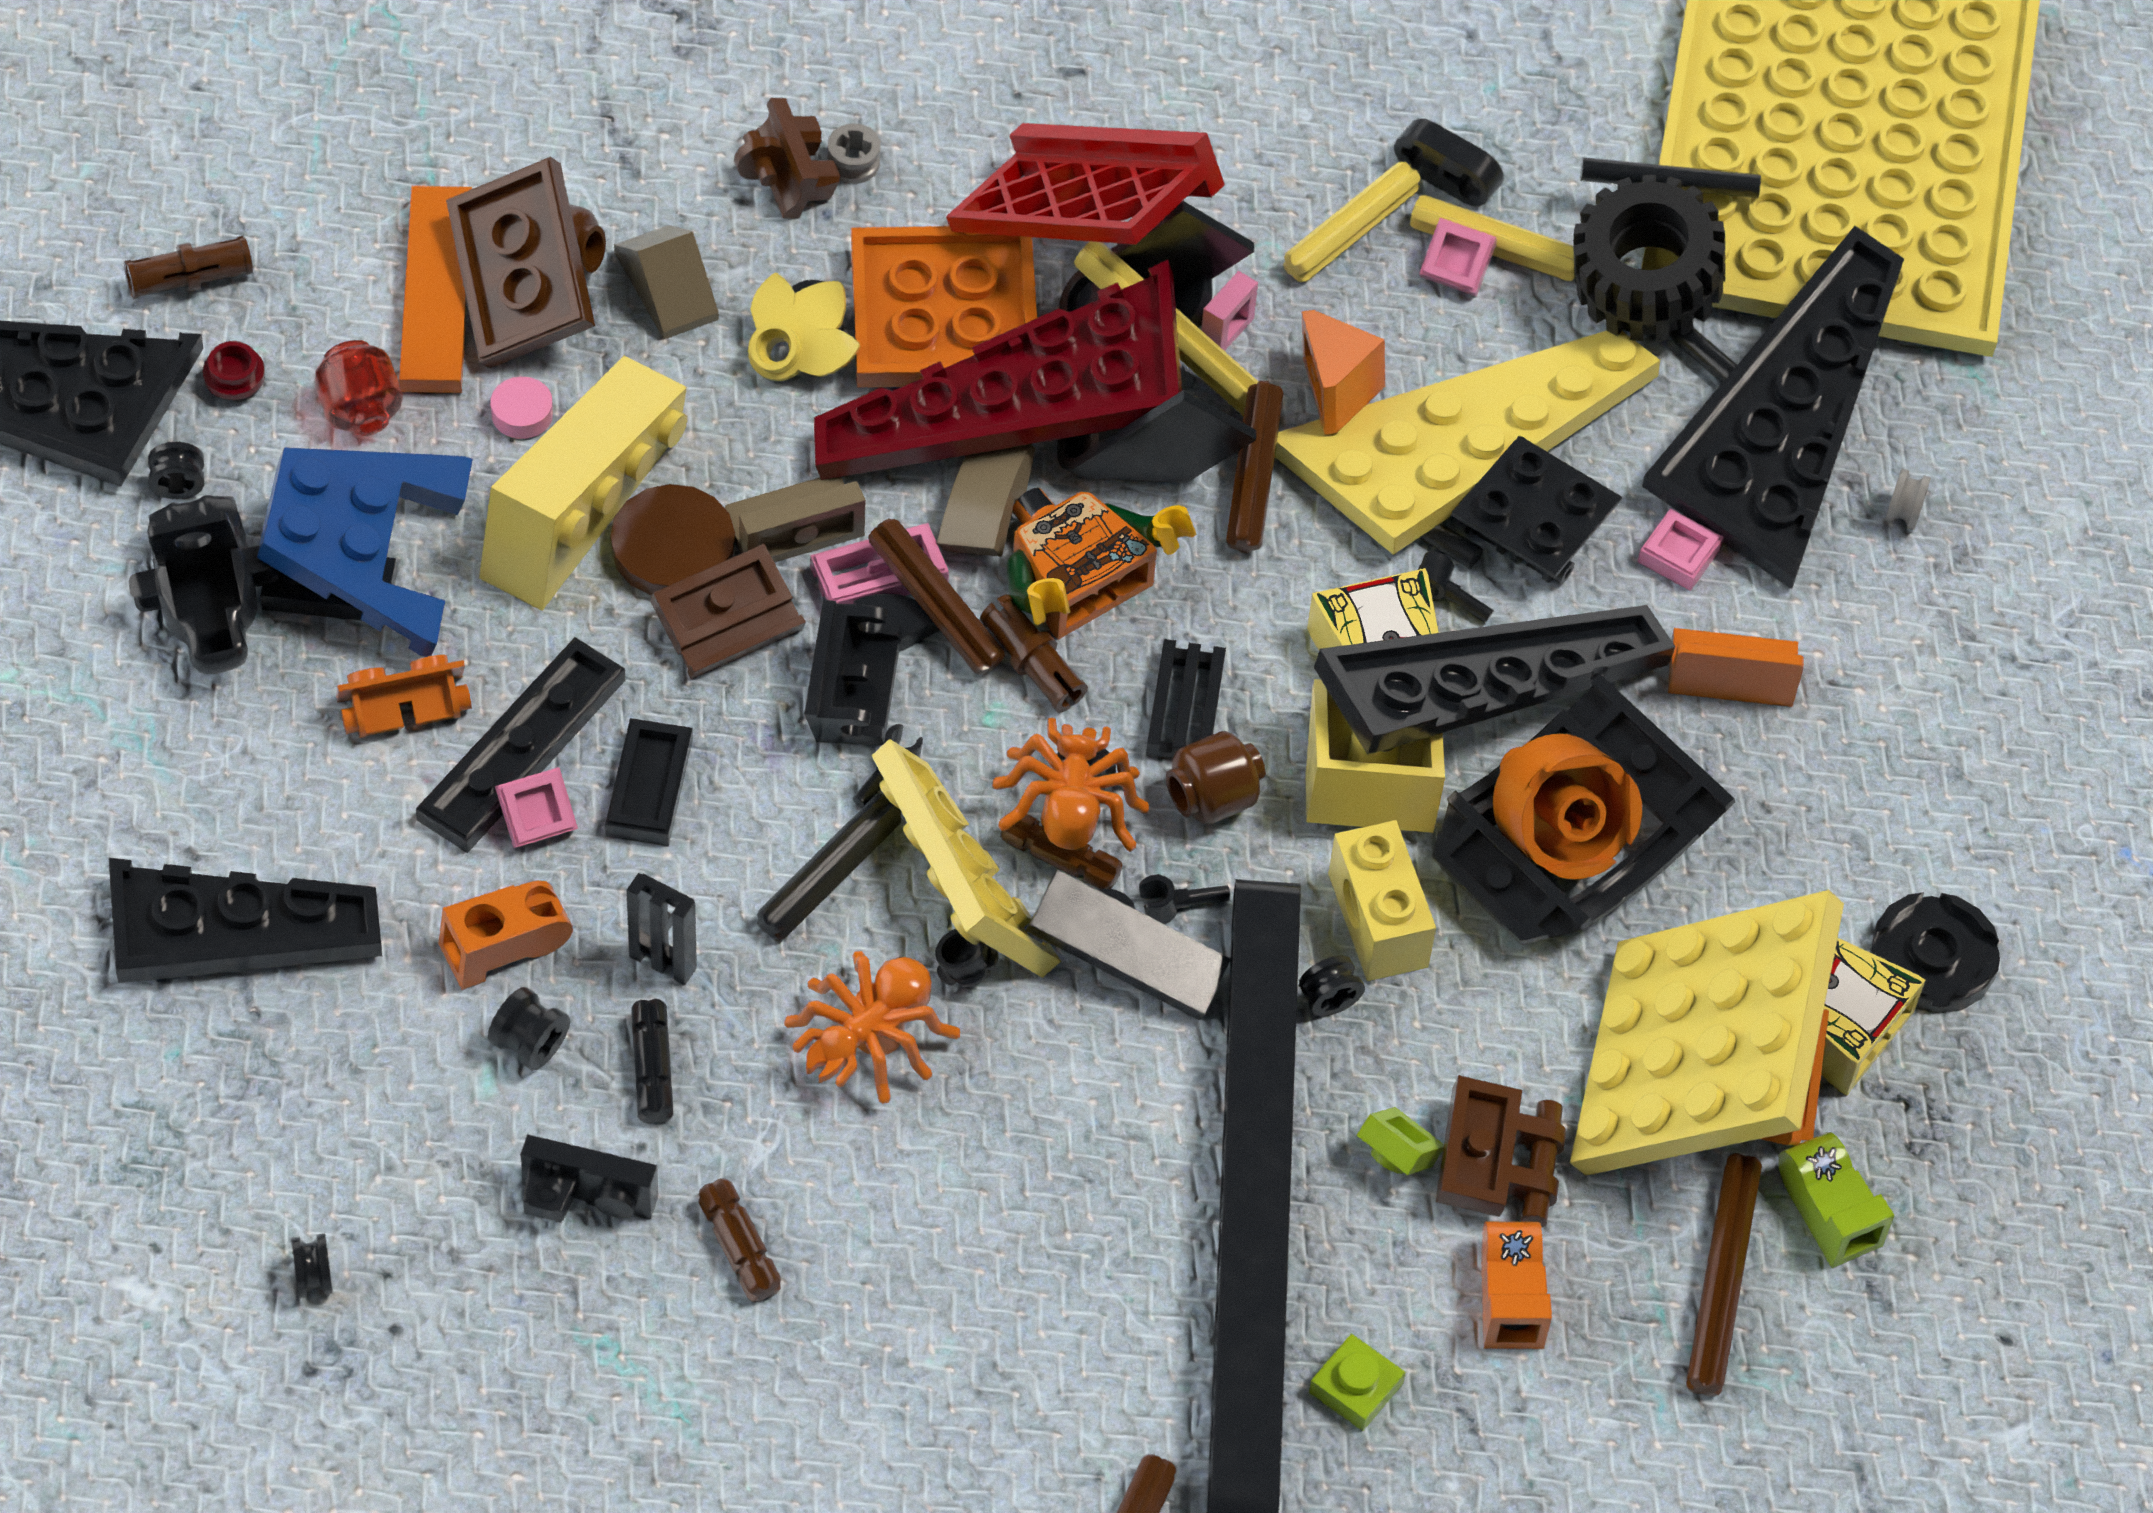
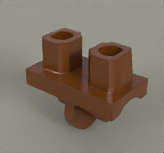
[734,98,840,219]

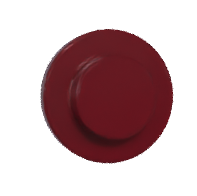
[203,341,265,400]

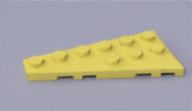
[1275,331,1660,555]

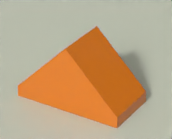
[1301,310,1385,435]

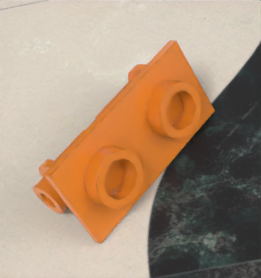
[336,655,472,738]

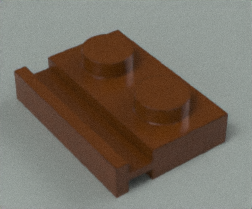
[650,544,806,680]

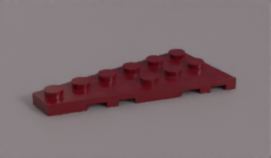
[814,260,1182,480]

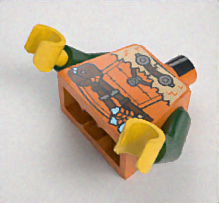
[1006,488,1197,640]

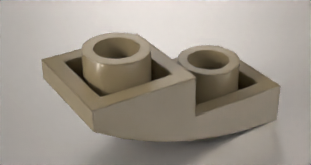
[937,444,1036,557]

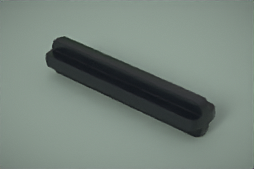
[757,794,902,941]

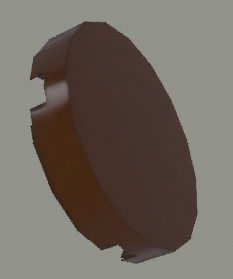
[610,484,735,596]

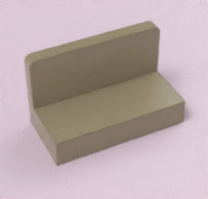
[724,477,866,563]

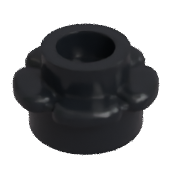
[935,929,998,988]

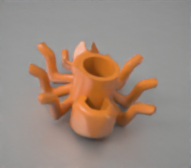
[992,717,1149,852]
[784,951,960,1104]

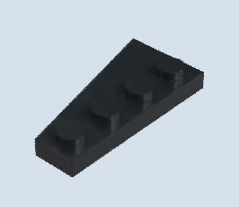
[109,858,383,983]

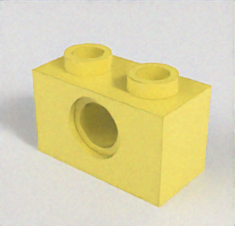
[1328,820,1436,981]

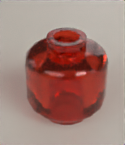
[314,340,403,436]

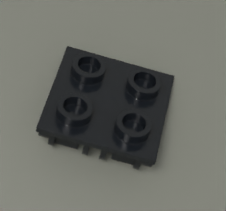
[1451,435,1622,584]

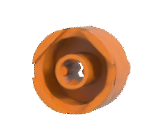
[1493,734,1642,879]

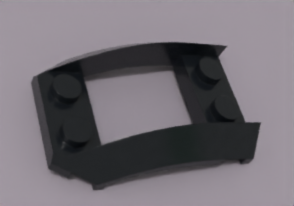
[1432,674,1736,945]

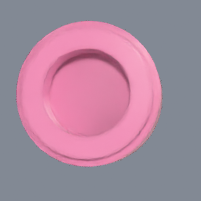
[491,376,553,439]

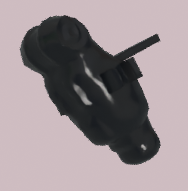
[129,495,280,674]

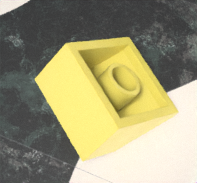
[1305,679,1445,833]

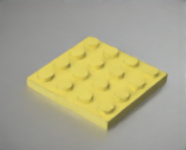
[1570,890,1844,1176]

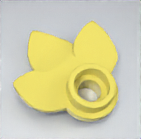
[748,273,860,381]

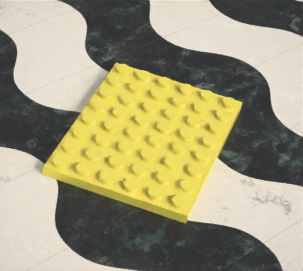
[1641,0,2040,357]

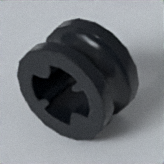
[148,442,205,499]
[1299,955,1365,1017]
[291,1233,333,1298]

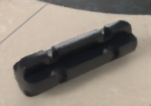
[631,999,674,1124]

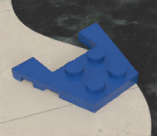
[257,447,473,657]

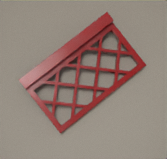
[946,123,1225,245]

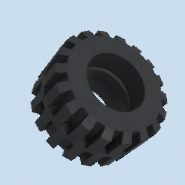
[1573,175,1725,342]

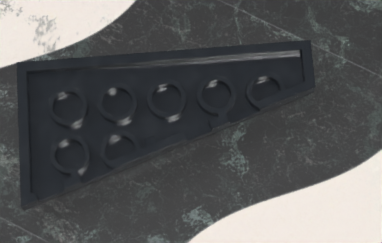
[1642,226,1904,589]
[0,321,204,487]

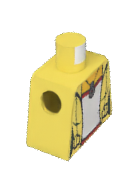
[1307,568,1439,650]
[1821,938,1925,1096]

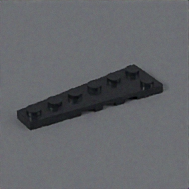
[1314,605,1675,754]

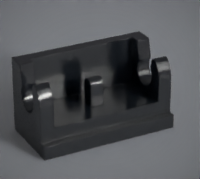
[804,600,902,746]

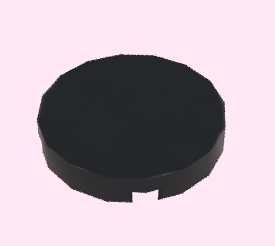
[1870,892,2000,1013]

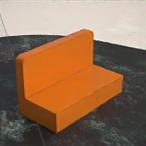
[1668,628,1804,707]

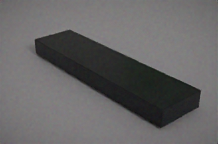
[416,637,626,853]

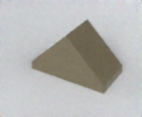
[614,225,719,340]

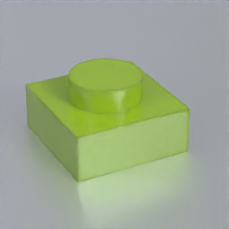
[1356,1107,1444,1175]
[1309,1333,1406,1431]

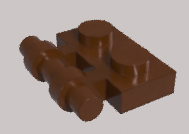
[1435,1075,1566,1228]

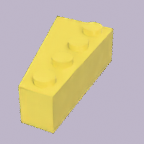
[479,356,688,611]

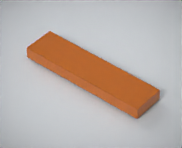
[399,186,472,393]

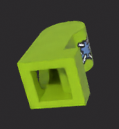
[1778,1132,1895,1268]

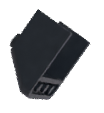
[1057,201,1256,483]

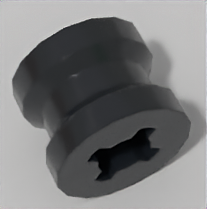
[488,987,570,1070]

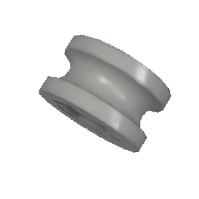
[828,124,881,184]
[1885,469,1931,530]

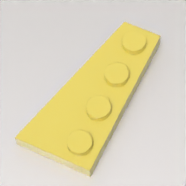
[871,739,1061,978]

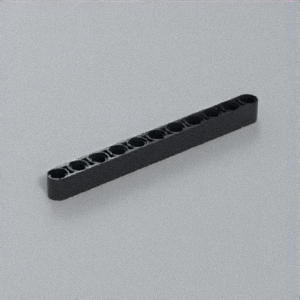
[1207,879,1301,1513]

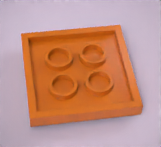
[851,226,1037,388]

